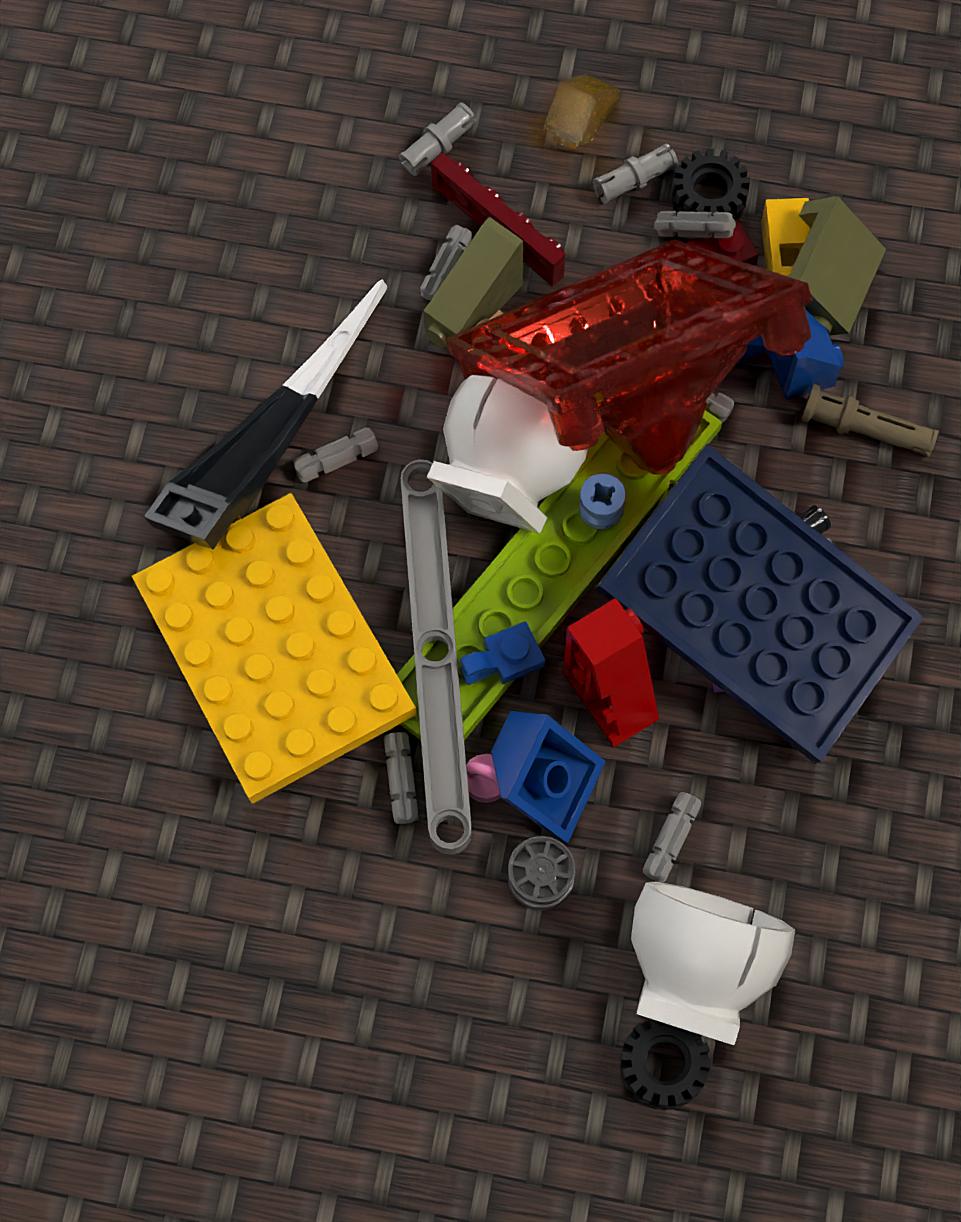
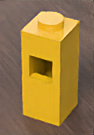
[761,198,811,284]

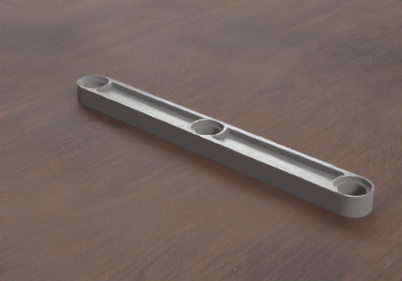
[401,459,472,855]

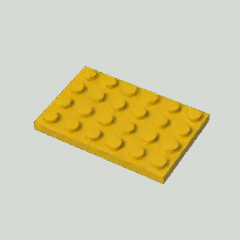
[132,493,418,804]

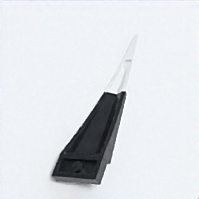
[144,279,387,550]

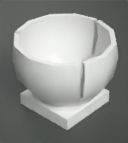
[427,375,592,534]
[631,882,795,1045]

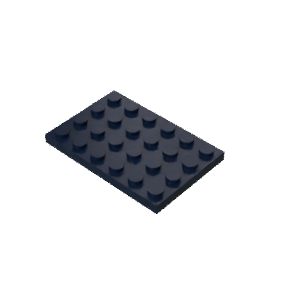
[595,444,924,764]

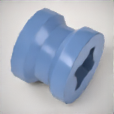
[579,474,625,529]

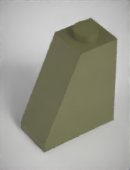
[424,217,523,355]

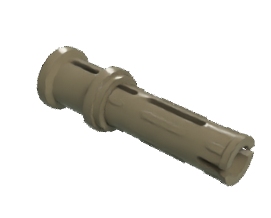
[801,384,939,457]

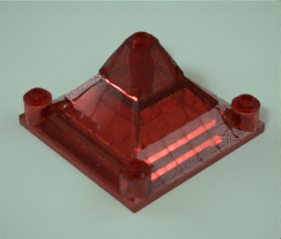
[445,240,812,475]

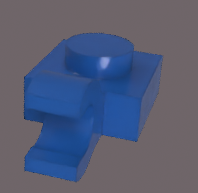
[460,621,546,685]

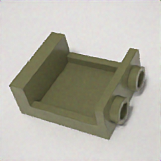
[770,196,886,335]

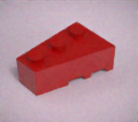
[563,598,659,748]

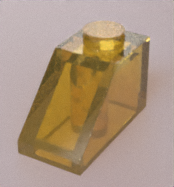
[543,74,622,148]

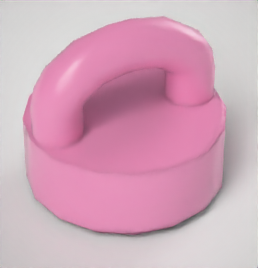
[466,754,501,803]

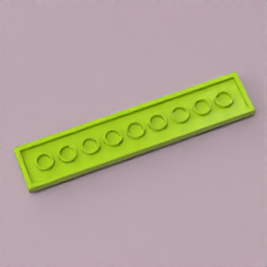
[397,373,722,741]

